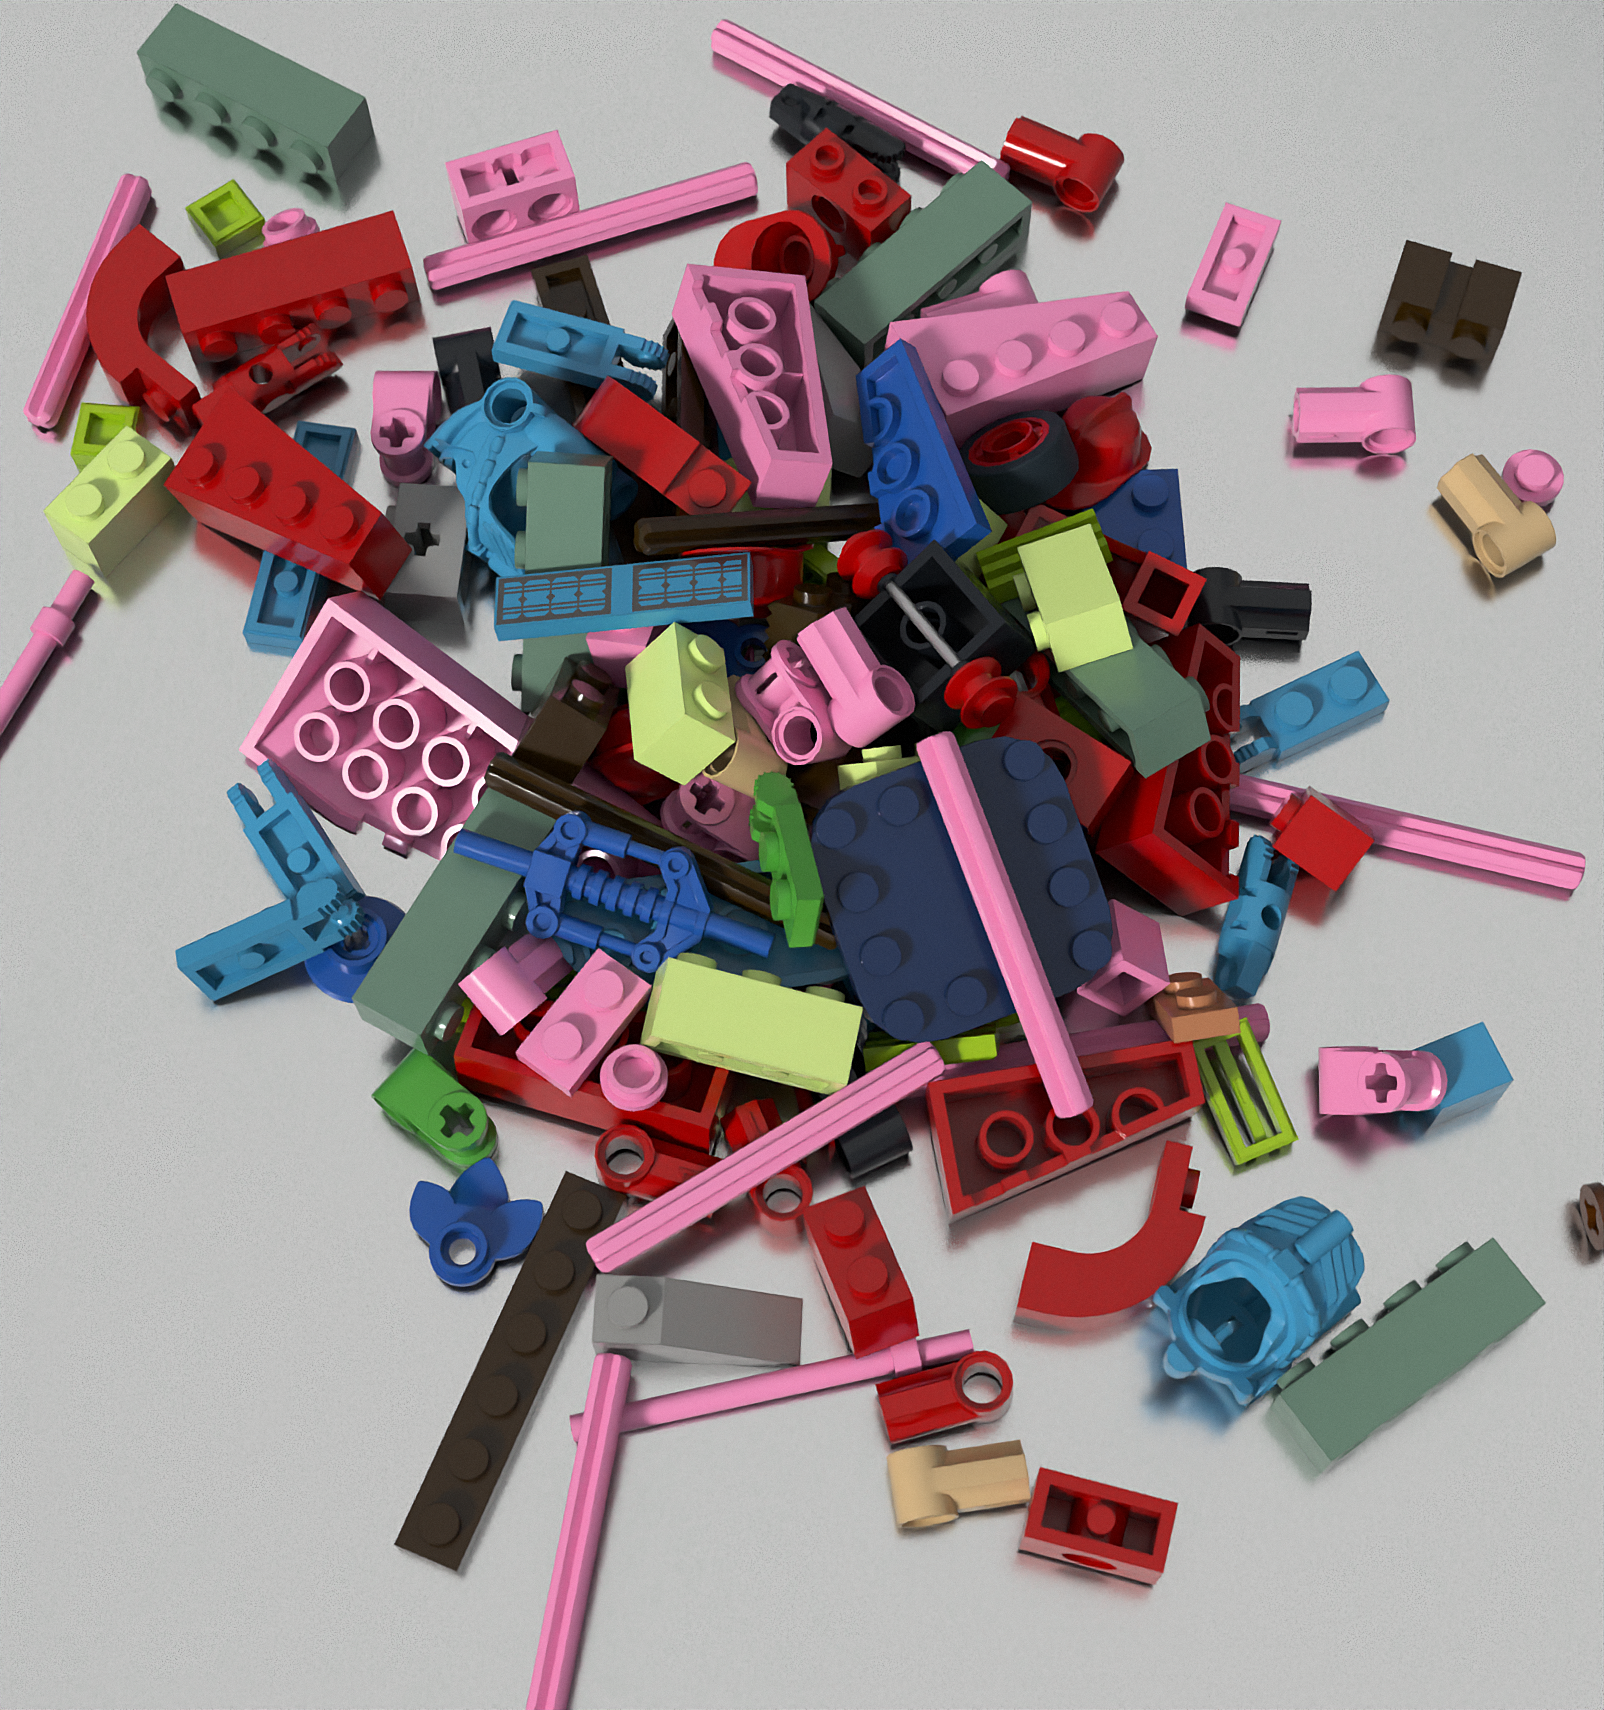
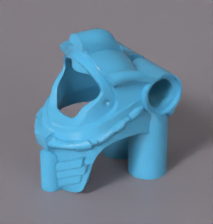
[423,377,638,577]
[1152,1196,1365,1408]

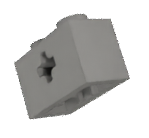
[383,483,474,625]

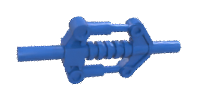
[454,810,776,973]

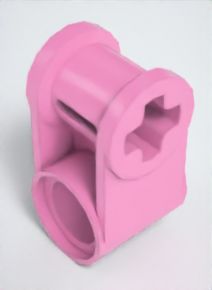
[370,371,442,486]
[734,640,852,765]
[660,771,759,863]
[1318,1046,1448,1115]

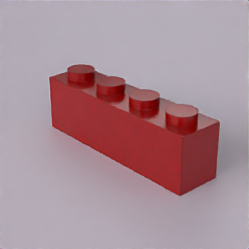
[165,210,420,365]

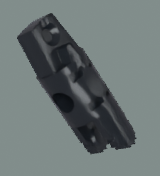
[769,83,906,183]

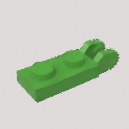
[748,771,824,948]

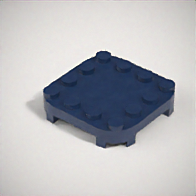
[809,736,1113,1043]

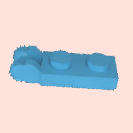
[491,300,670,402]
[1230,650,1390,773]
[227,759,366,902]
[175,876,366,1001]

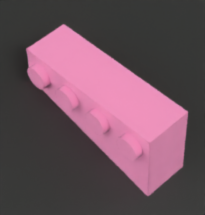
[671,264,833,509]
[884,291,1158,449]

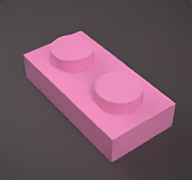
[1184,203,1281,327]
[516,948,652,1097]

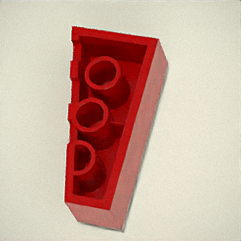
[163,386,412,600]
[1095,623,1240,916]
[454,1001,738,1155]
[924,1040,1205,1225]

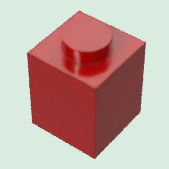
[1269,785,1375,892]

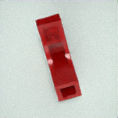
[86,224,201,432]
[572,376,753,515]
[1016,504,1207,637]
[1013,1140,1206,1332]

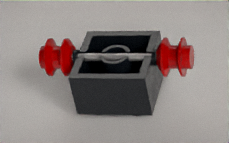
[837,529,1037,733]

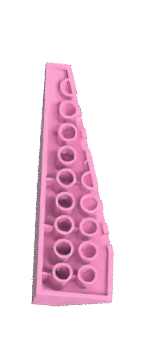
[239,590,835,989]

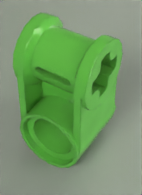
[371,1048,498,1167]

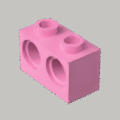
[445,130,580,244]

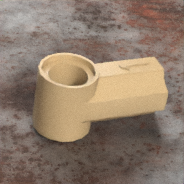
[1437,453,1556,578]
[702,675,788,799]
[886,1440,1031,1528]

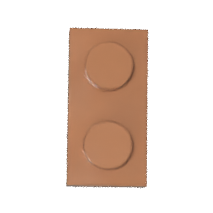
[1147,972,1241,1043]

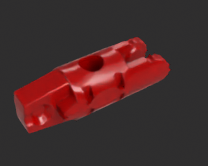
[192,323,343,427]

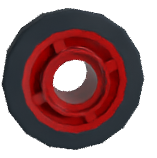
[959,410,1079,515]

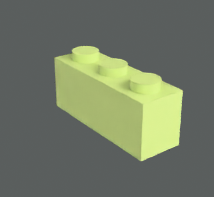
[639,953,863,1095]

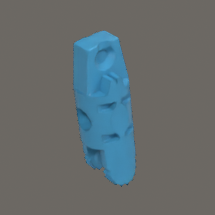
[1214,834,1300,1000]

